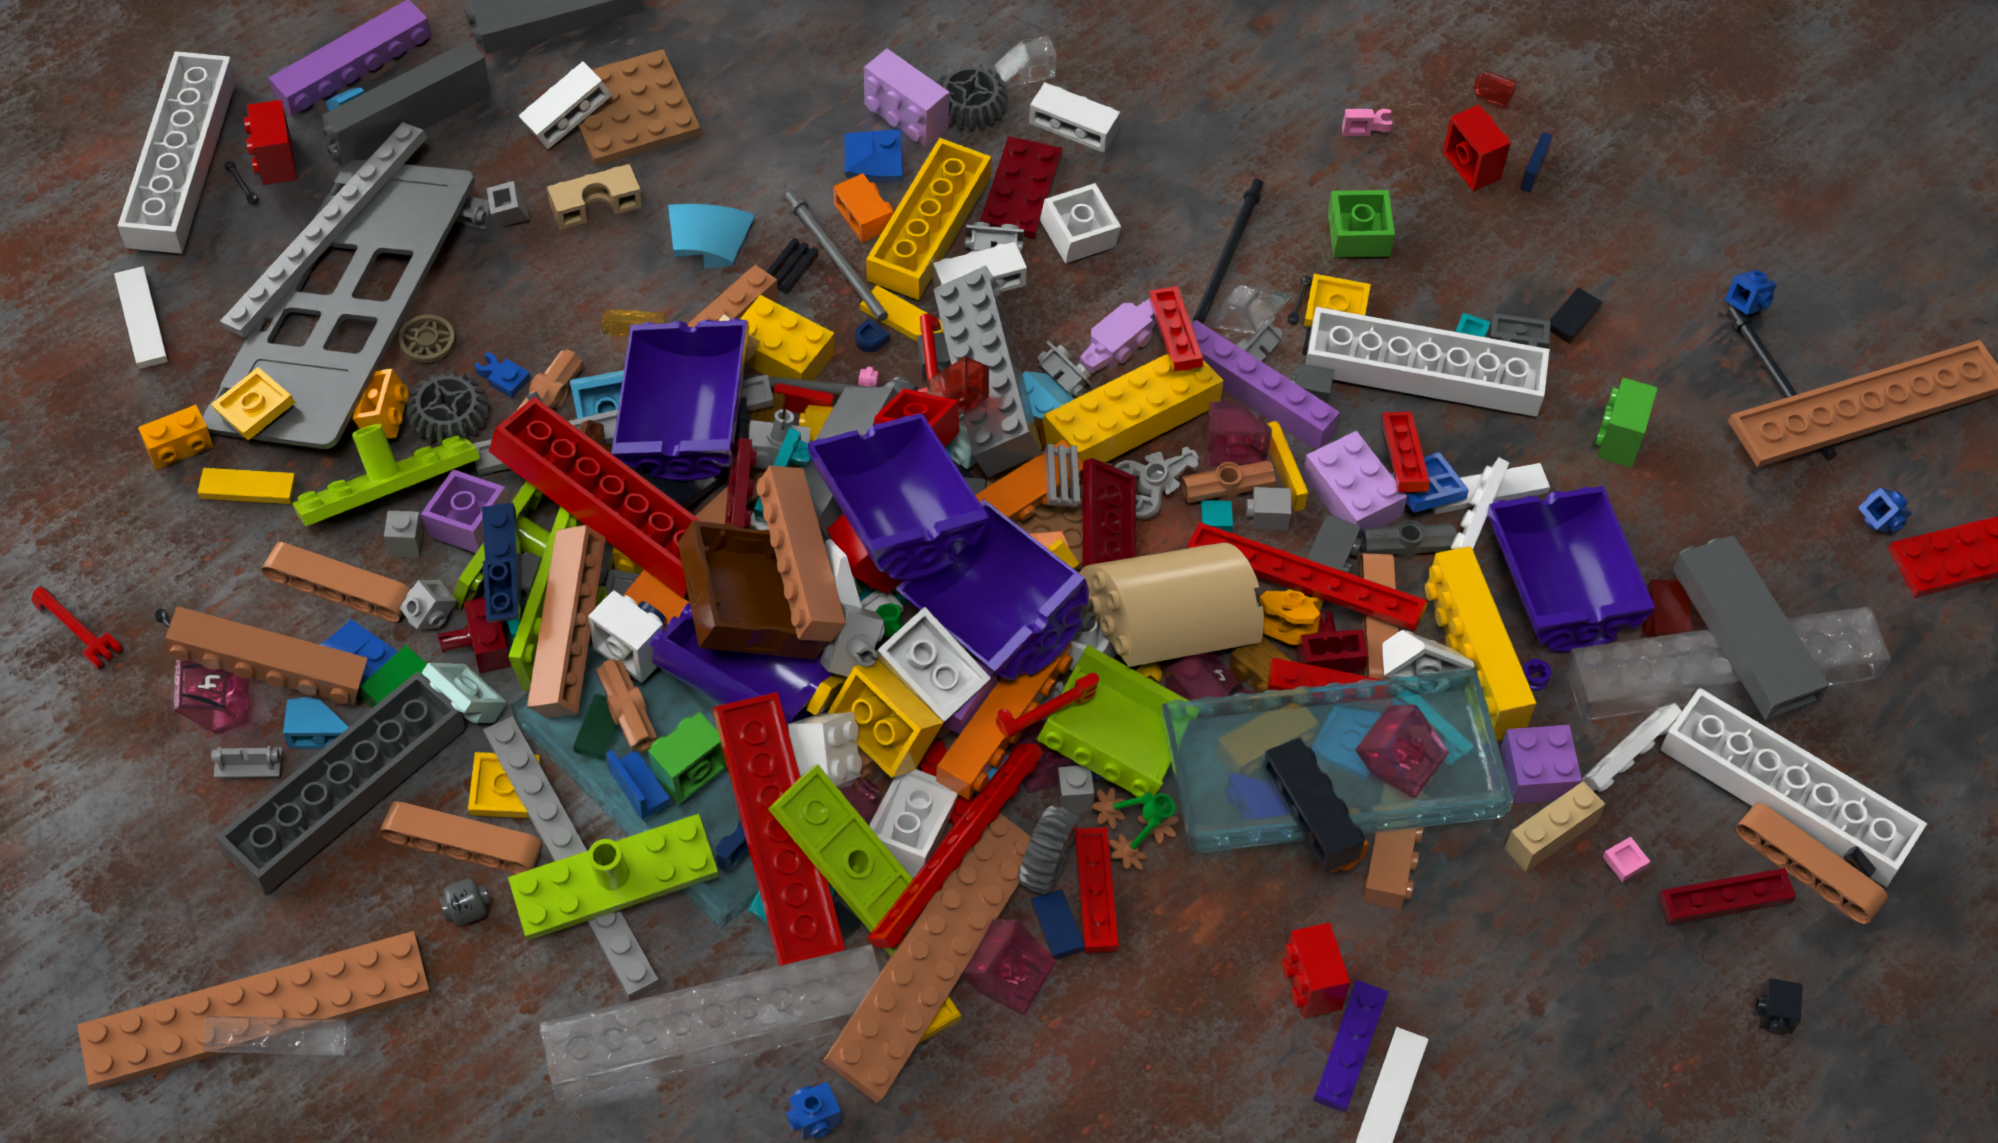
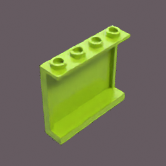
[1036,645,1199,797]

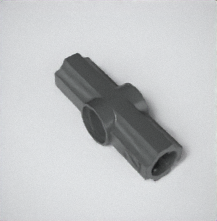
[1361,520,1457,559]

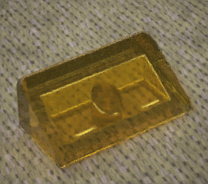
[601,308,665,336]

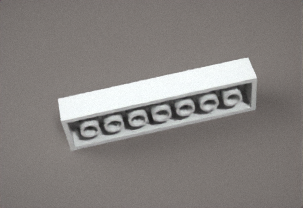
[118,51,236,254]
[1305,307,1550,417]
[1660,687,1927,888]

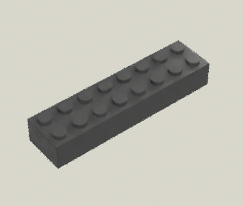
[933,265,1043,477]
[216,671,465,896]

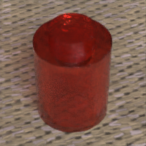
[1473,70,1517,107]

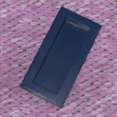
[1521,132,1553,193]
[1031,889,1085,960]

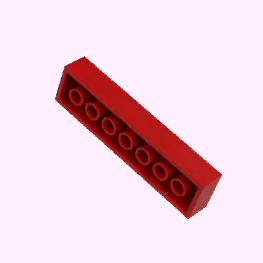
[488,397,700,598]

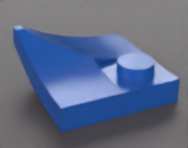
[845,129,904,183]
[1391,452,1469,512]
[319,619,398,701]

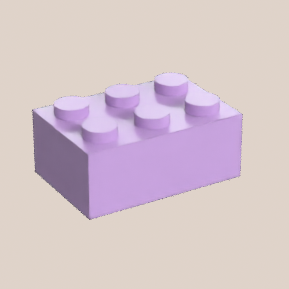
[864,49,949,148]
[1302,431,1407,538]

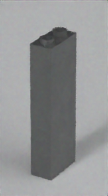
[464,0,643,54]
[322,40,491,167]
[799,387,898,544]
[1673,535,1829,721]

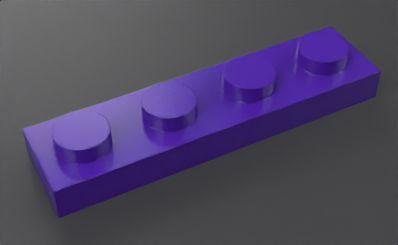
[1313,980,1389,1113]

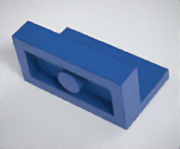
[606,750,671,820]

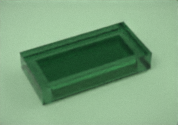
[573,694,619,761]

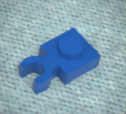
[475,352,531,399]

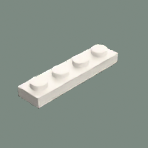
[1451,457,1509,550]
[1582,703,1682,792]

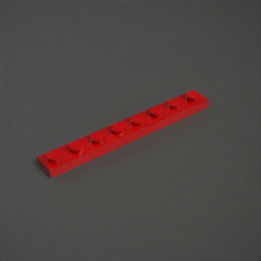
[1187,522,1427,631]
[866,743,1044,948]

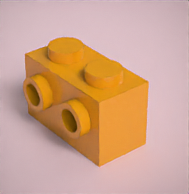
[353,369,409,439]
[138,405,214,470]

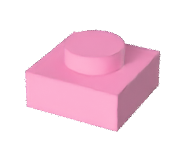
[1603,837,1651,882]

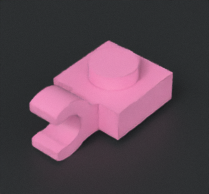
[1342,108,1393,136]

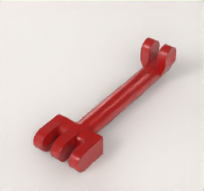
[918,314,952,399]
[31,586,123,670]
[996,673,1099,738]

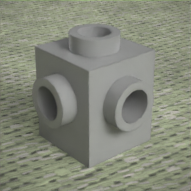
[399,580,457,630]

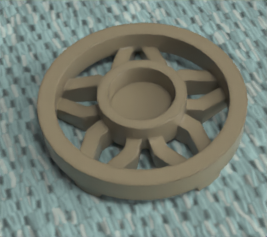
[398,314,455,363]

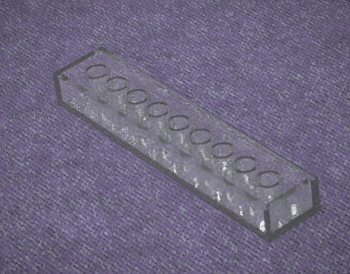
[1565,606,1891,721]
[539,944,880,1101]

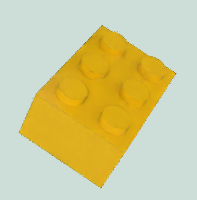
[740,295,835,381]
[827,660,944,778]

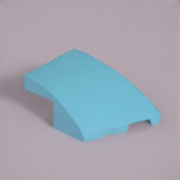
[668,204,754,269]

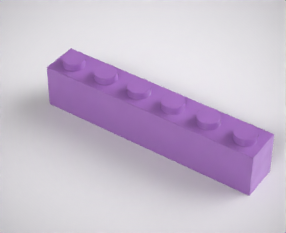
[268,0,431,116]
[1192,320,1340,450]

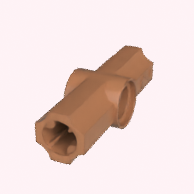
[517,349,584,410]
[1181,460,1276,503]
[596,659,657,753]

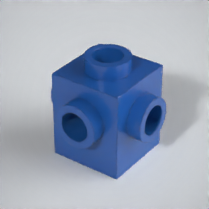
[1725,270,1777,315]
[1858,487,1913,534]
[786,1082,842,1140]

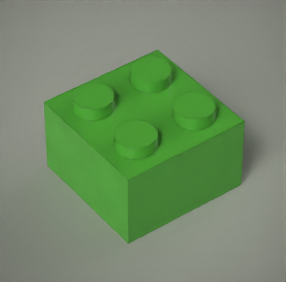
[1328,190,1395,257]
[1595,377,1658,468]
[648,712,728,805]

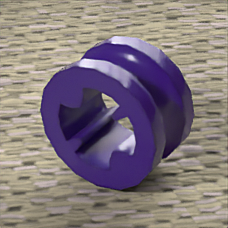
[1523,659,1551,691]

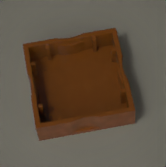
[678,520,828,660]

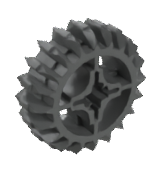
[936,63,1008,131]
[406,371,489,445]
[1019,806,1079,894]

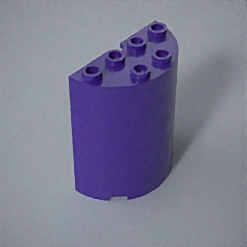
[611,318,749,481]
[808,413,990,580]
[1488,486,1655,652]
[896,499,1089,680]
[650,603,835,732]

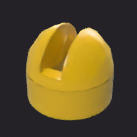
[1136,662,1162,682]

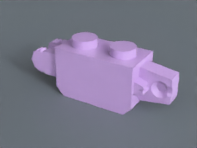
[1080,298,1157,374]

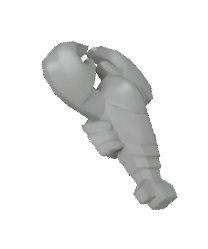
[1114,447,1200,520]

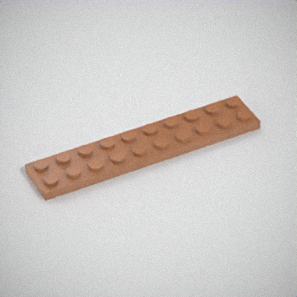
[1728,340,1998,468]
[822,813,1031,1103]
[77,931,430,1091]

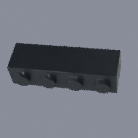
[1262,737,1365,873]

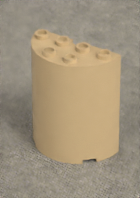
[1079,543,1264,667]

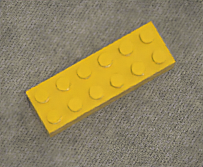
[866,138,991,300]
[1043,354,1224,474]
[1425,546,1536,743]

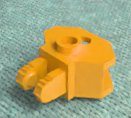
[1259,589,1324,645]

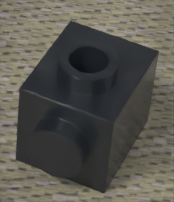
[1755,978,1803,1035]

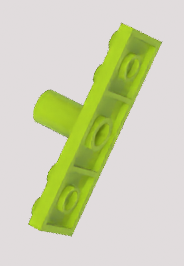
[292,424,480,526]
[453,481,551,610]
[508,506,608,691]
[768,764,913,956]
[508,814,719,941]

